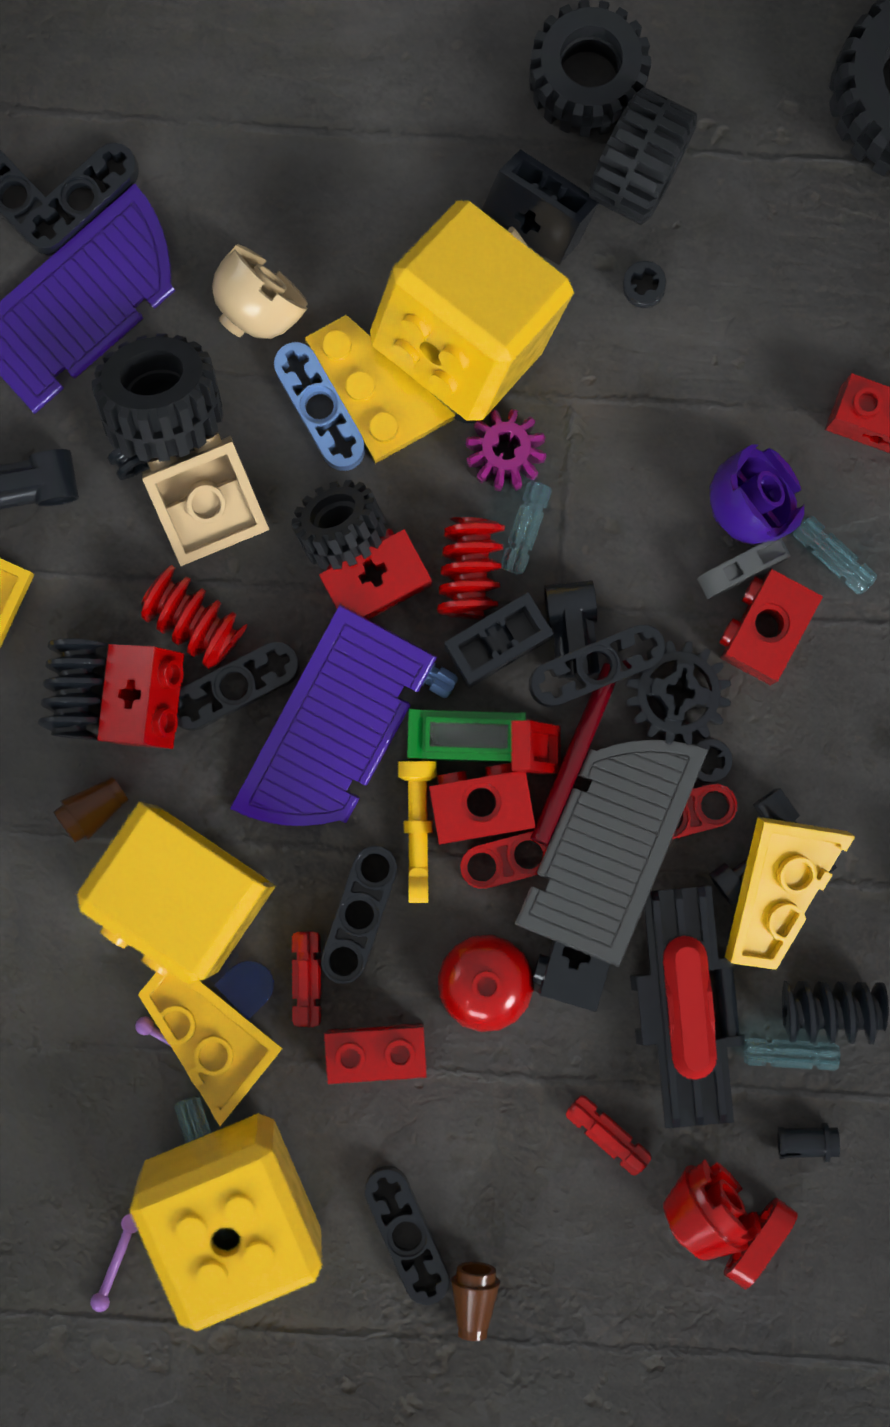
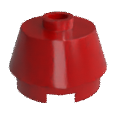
[663,1159,761,1261]

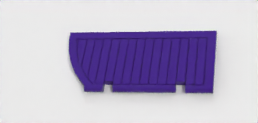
[0,184,175,414]
[230,604,437,826]

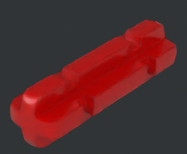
[292,931,321,1027]
[566,1095,652,1176]

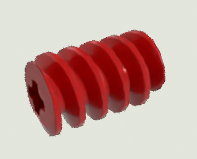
[437,517,505,620]
[141,565,248,669]

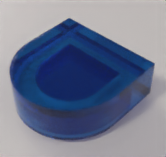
[215,960,274,1020]

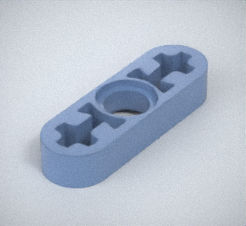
[274,342,365,471]

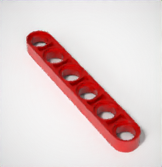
[460,784,738,889]

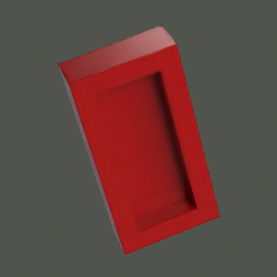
[511,720,561,774]

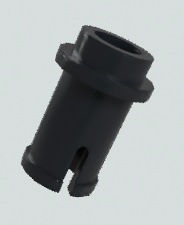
[777,1123,840,1162]

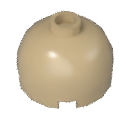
[212,244,308,339]

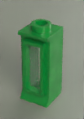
[407,709,526,763]

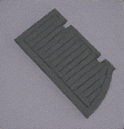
[515,740,708,967]

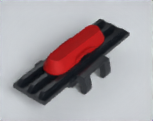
[630,886,746,1129]

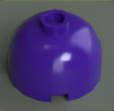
[710,444,805,544]

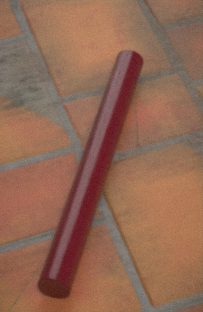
[531,663,621,846]

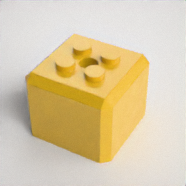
[370,200,574,421]
[77,802,276,983]
[129,1113,322,1331]

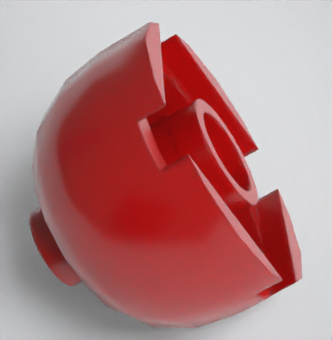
[438,934,534,1032]

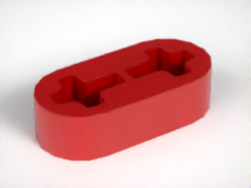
[724,1198,798,1289]

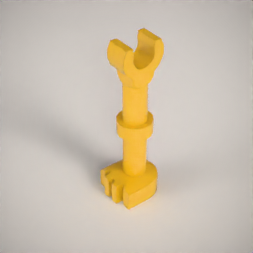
[398,761,437,903]

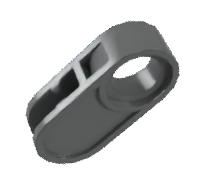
[697,538,791,600]

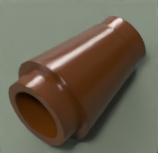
[53,777,129,843]
[451,1262,500,1341]

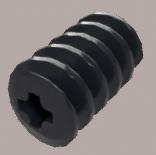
[38,638,108,741]
[782,981,889,1044]

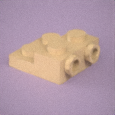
[142,432,269,566]

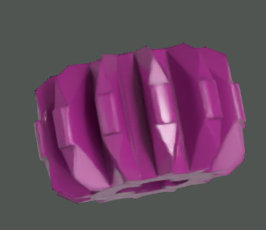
[466,409,546,491]

